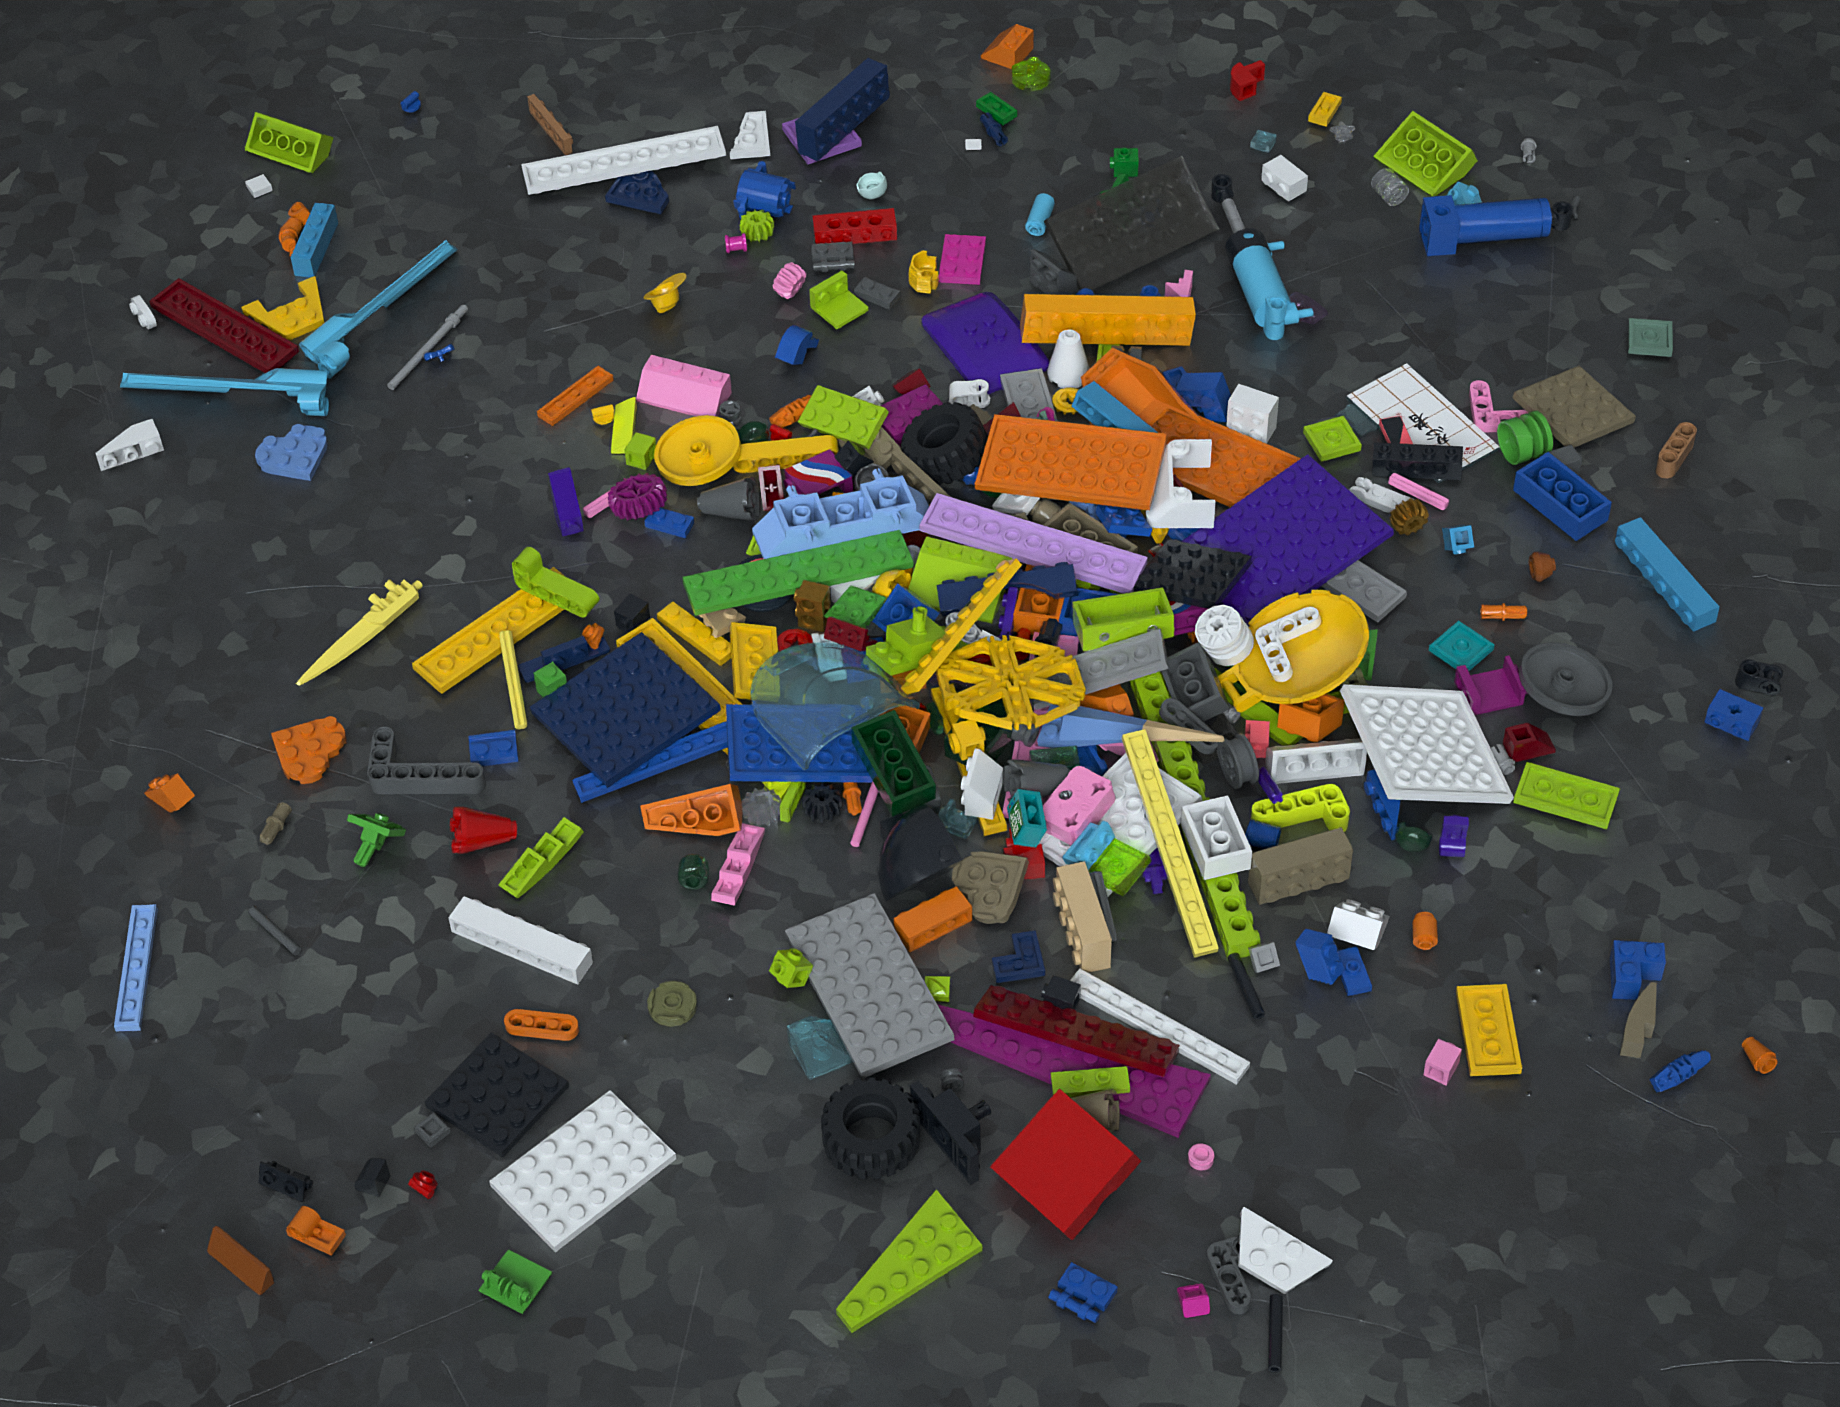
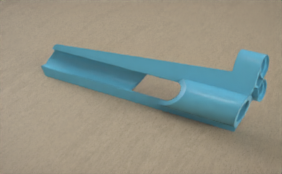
[299,240,458,379]

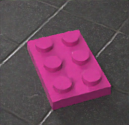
[939,234,986,285]

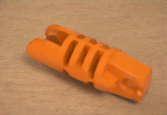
[769,395,811,428]

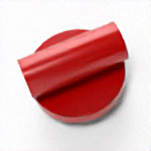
[770,424,792,441]
[408,1170,438,1199]

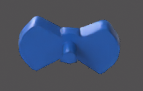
[424,343,455,362]

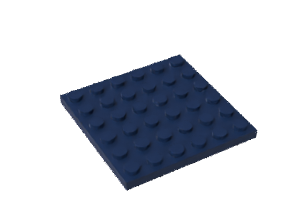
[529,632,721,788]

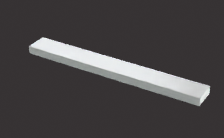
[1070,969,1250,1085]

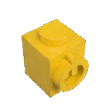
[948,720,986,761]

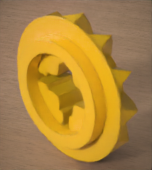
[1052,388,1079,415]

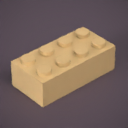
[1053,861,1112,973]

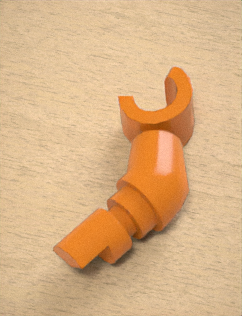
[279,202,310,256]

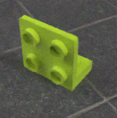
[809,271,869,329]

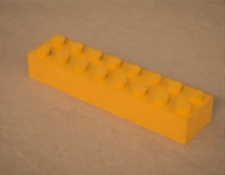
[1020,294,1196,346]

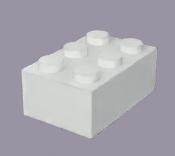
[1181,795,1252,880]

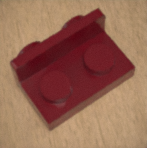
[824,617,878,651]

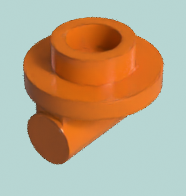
[582,623,605,649]

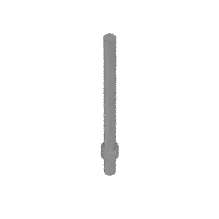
[387,304,468,390]

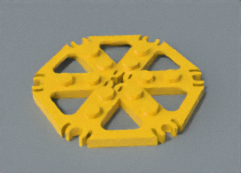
[936,635,1086,730]

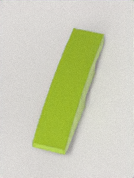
[499,817,584,899]

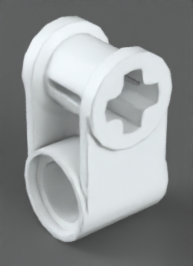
[949,379,991,408]

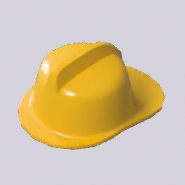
[644,273,687,313]

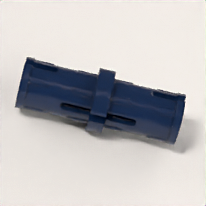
[980,112,1008,146]

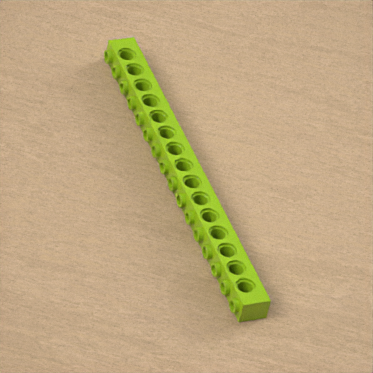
[1129,671,1260,960]

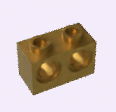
[794,580,831,632]

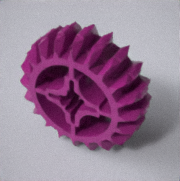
[608,473,667,521]

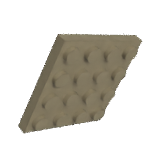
[1513,366,1636,448]

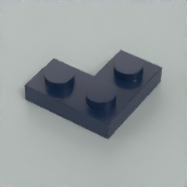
[992,930,1045,984]

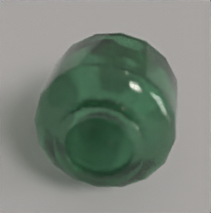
[677,854,709,890]

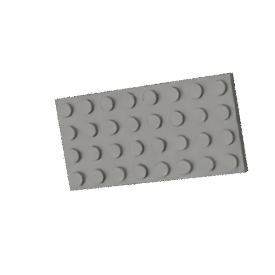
[785,893,955,1079]

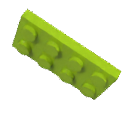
[798,385,889,449]
[1513,762,1620,829]

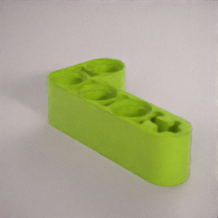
[512,547,600,617]

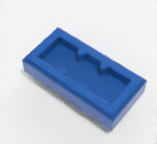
[1337,947,1372,996]

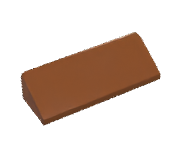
[207,1226,274,1295]

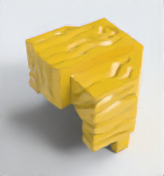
[909,250,939,294]

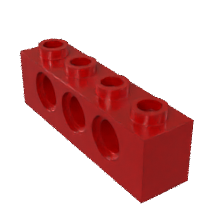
[812,208,897,244]

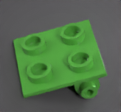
[824,585,886,628]
[478,1249,552,1314]

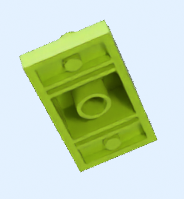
[866,606,967,676]

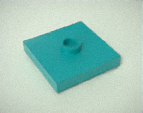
[1428,620,1495,672]

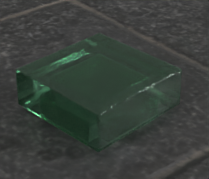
[926,702,943,735]

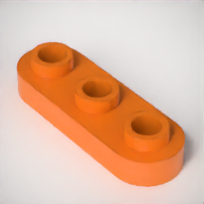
[504,1009,579,1041]

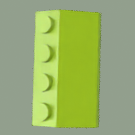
[245,112,334,173]

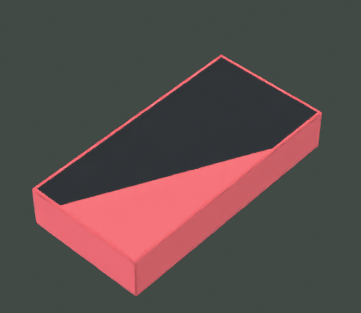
[1379,416,1413,444]

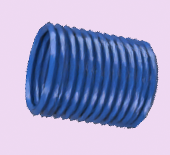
[1245,819,1281,849]

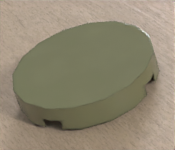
[647,981,697,1027]

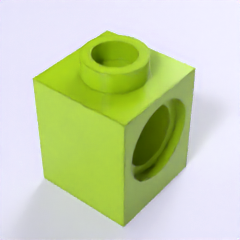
[624,432,656,470]

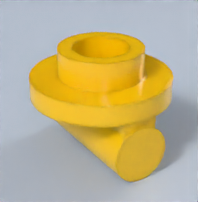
[591,404,614,425]

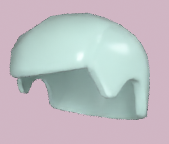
[856,171,887,200]

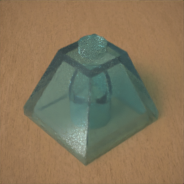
[787,1016,853,1080]

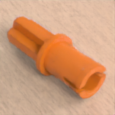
[1481,603,1527,621]
[843,782,862,816]

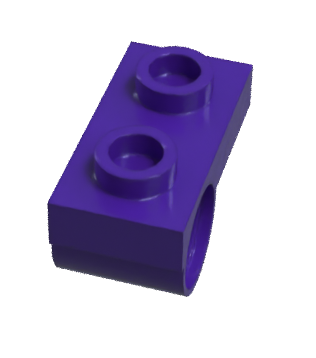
[1439,815,1469,858]

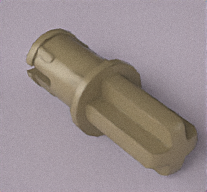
[259,802,292,845]

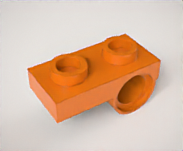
[286,1206,346,1256]

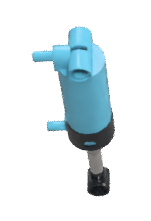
[1211,174,1314,340]

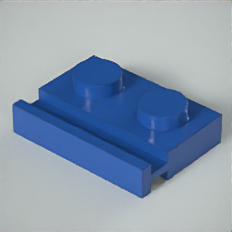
[468,730,519,766]

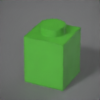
[534,662,567,697]

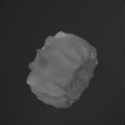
[741,786,781,827]

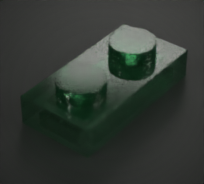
[1029,745,1080,770]

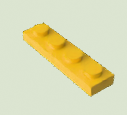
[657,602,731,666]

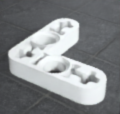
[1255,607,1321,682]

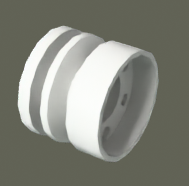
[1195,605,1254,666]

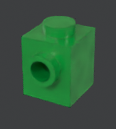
[1110,148,1139,177]

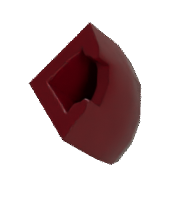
[892,369,931,395]

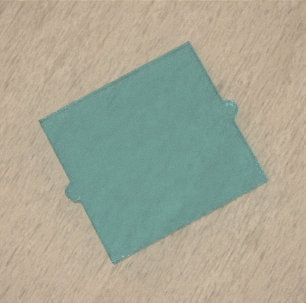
[1335,403,1379,437]

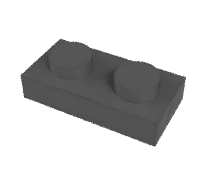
[854,277,900,310]

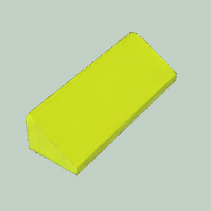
[611,397,637,454]

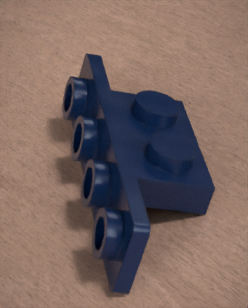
[518,636,610,683]

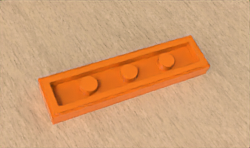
[537,366,614,426]

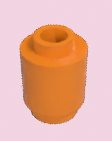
[1412,912,1438,950]

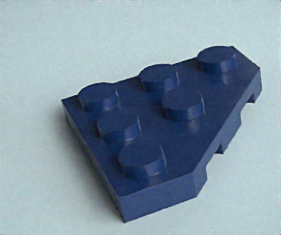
[605,170,669,214]

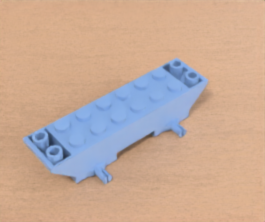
[752,468,929,559]

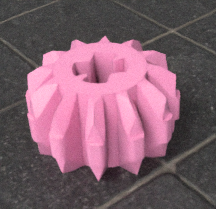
[773,262,807,299]

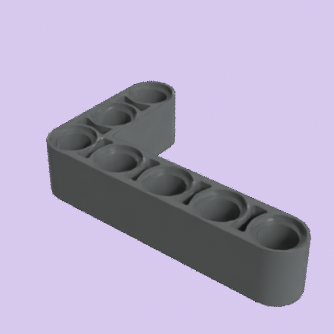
[367,726,486,794]

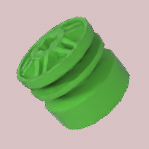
[1497,410,1553,465]

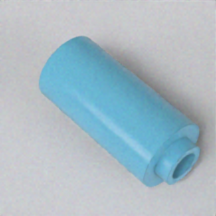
[1025,193,1055,236]

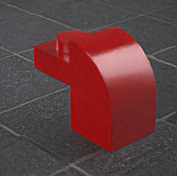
[1230,60,1265,101]
[1003,828,1045,879]

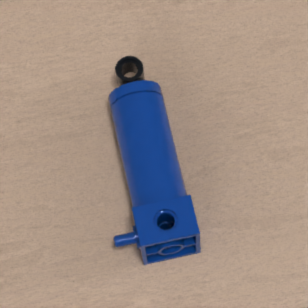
[1419,195,1573,256]

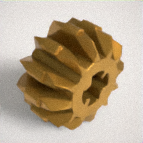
[1389,498,1429,536]

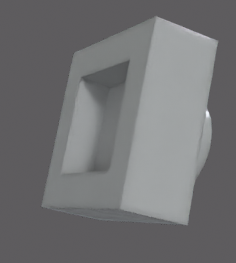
[1248,941,1280,973]

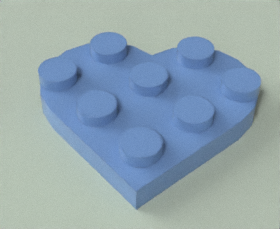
[255,424,328,481]

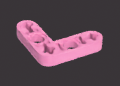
[1469,380,1528,432]

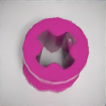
[725,233,747,253]

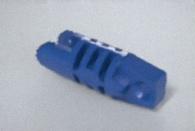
[1650,1050,1711,1092]

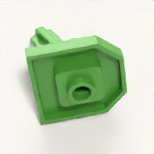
[347,813,406,867]

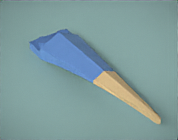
[1037,704,1224,749]

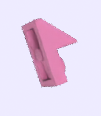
[1165,270,1193,297]

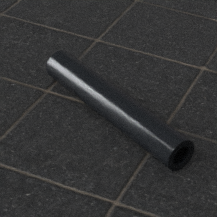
[1227,953,1265,1019]
[1268,1294,1283,1373]

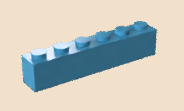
[1615,517,1720,632]

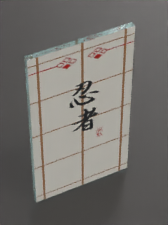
[1346,363,1500,483]

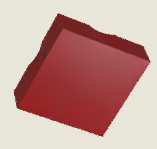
[990,1088,1141,1240]

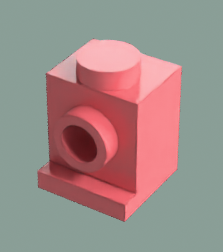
[1245,720,1270,758]

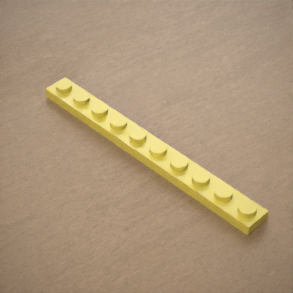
[1121,729,1219,958]

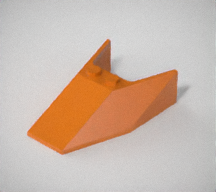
[1081,347,1202,426]

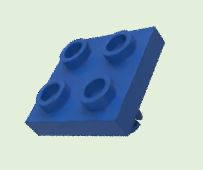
[1095,505,1152,539]

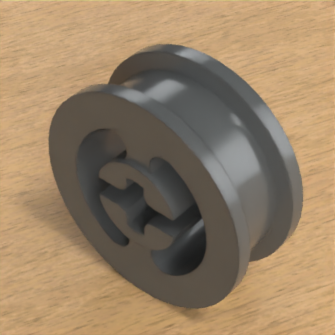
[1217,733,1259,789]

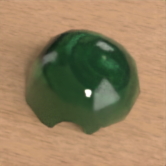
[737,421,769,444]
[1395,822,1433,852]

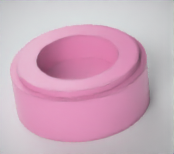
[1188,1143,1214,1170]

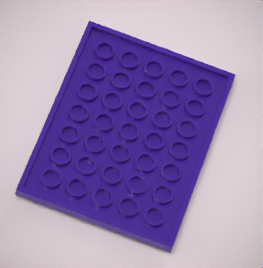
[1181,454,1394,627]

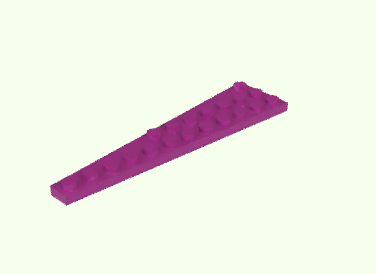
[937,1004,1211,1138]

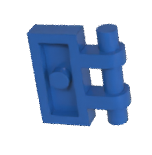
[1048,1262,1118,1323]

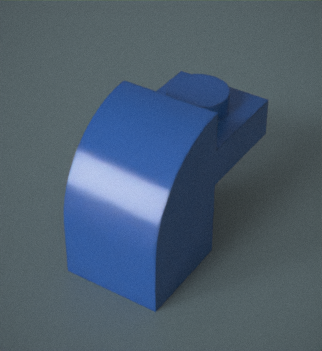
[775,325,819,365]

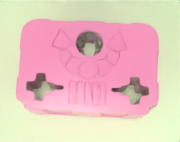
[1043,766,1116,845]

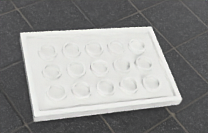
[1039,753,1202,897]
[489,1090,676,1253]

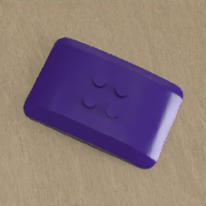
[921,292,1050,394]

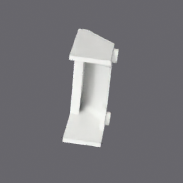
[1146,439,1215,528]

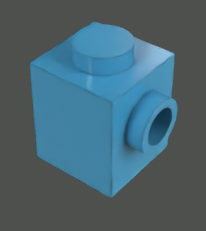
[1442,524,1474,554]

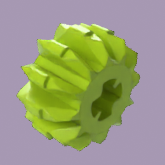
[739,209,774,242]

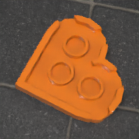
[271,716,347,784]

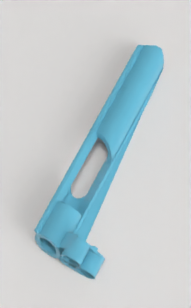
[120,368,329,416]

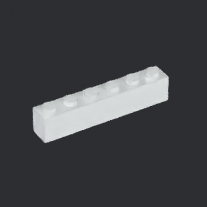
[448,896,593,985]

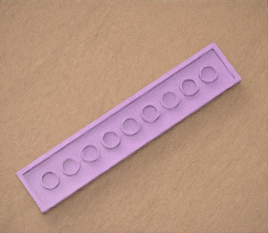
[919,493,1148,594]

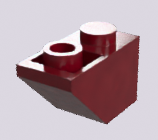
[1502,723,1556,762]

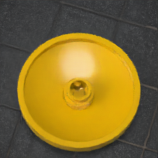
[654,415,741,486]

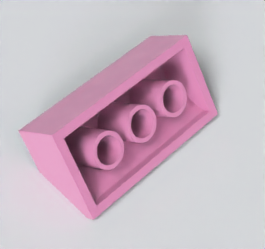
[636,355,732,417]

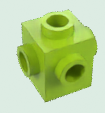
[769,948,813,988]

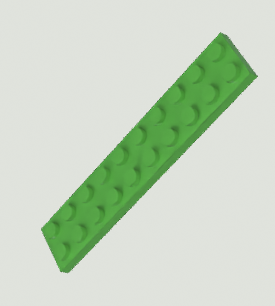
[683,530,913,616]

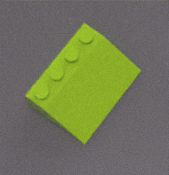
[1373,111,1478,197]
[908,536,1012,624]

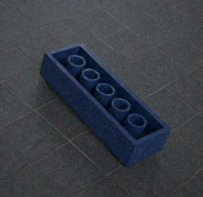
[795,58,890,162]

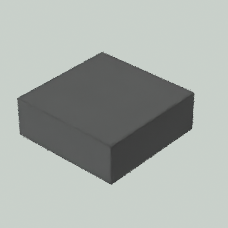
[414,1113,451,1148]

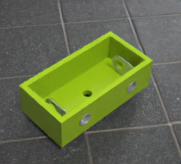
[1072,588,1174,651]

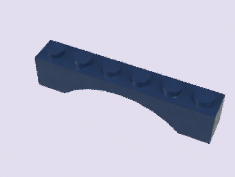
[937,562,1078,616]

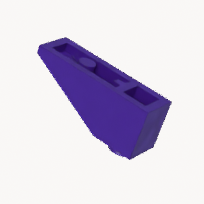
[548,467,584,537]

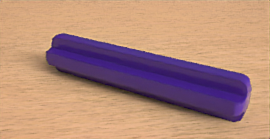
[1258,767,1283,804]

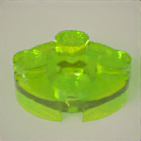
[1012,57,1051,91]

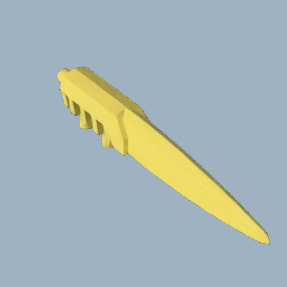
[296,580,423,685]

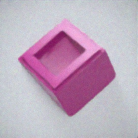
[1177,1283,1210,1318]

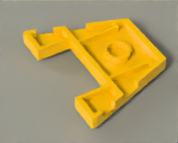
[241,276,325,341]

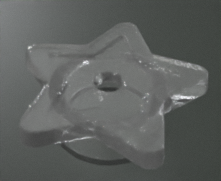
[1329,121,1355,142]

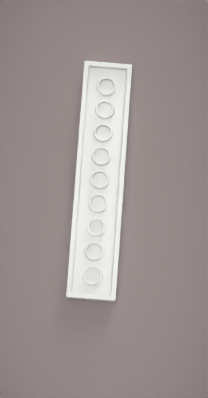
[521,126,726,195]

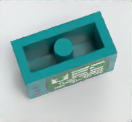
[1007,789,1047,848]

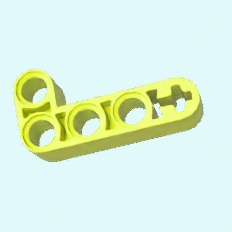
[1251,784,1350,832]

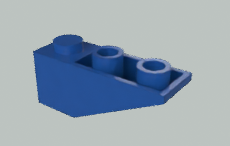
[1364,769,1401,840]

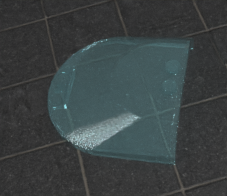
[751,643,920,770]

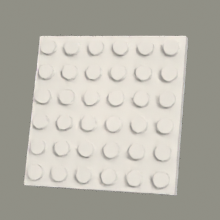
[1340,684,1514,804]

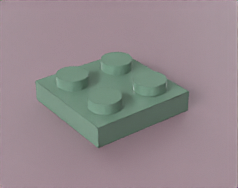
[1628,318,1673,357]

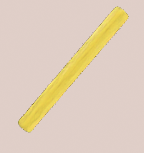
[499,630,527,730]

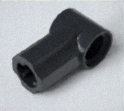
[1035,618,1063,658]

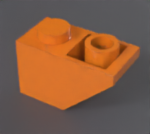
[144,773,195,812]

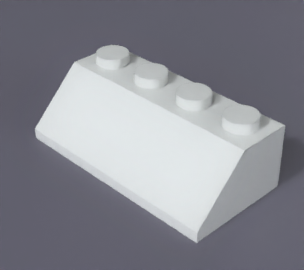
[1265,738,1367,784]

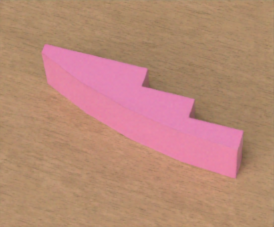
[711,823,765,906]

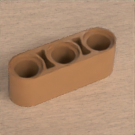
[1655,422,1697,479]

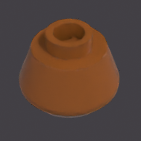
[1529,551,1556,582]

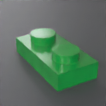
[976,92,1017,125]

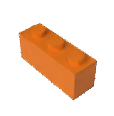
[894,886,972,953]

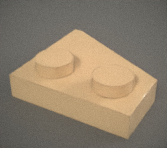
[699,608,746,638]

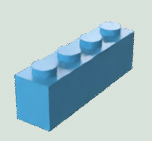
[290,203,338,278]
[1072,381,1158,433]

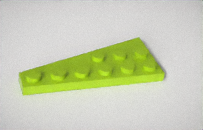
[836,1189,982,1333]

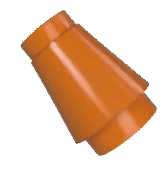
[1742,1037,1778,1074]

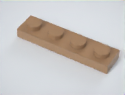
[527,94,573,156]

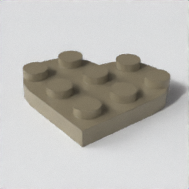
[952,851,1029,924]

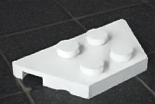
[1238,1207,1333,1294]

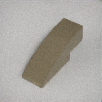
[1620,982,1657,1058]

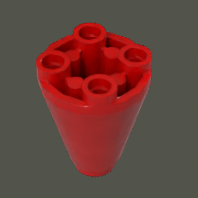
[450,806,517,854]

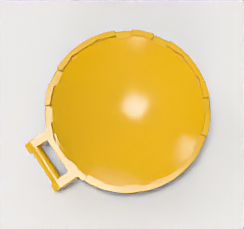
[1218,590,1369,712]

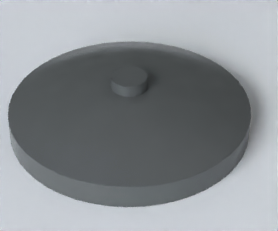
[1519,642,1612,716]

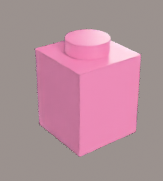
[1423,1039,1462,1086]

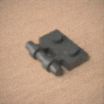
[811,242,855,272]

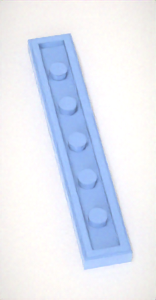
[114,904,158,1031]

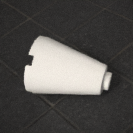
[1047,329,1090,388]

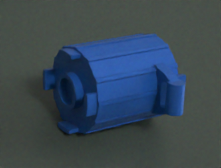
[733,161,796,220]

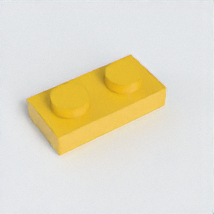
[1308,92,1342,127]

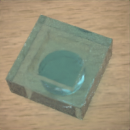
[1250,130,1277,153]

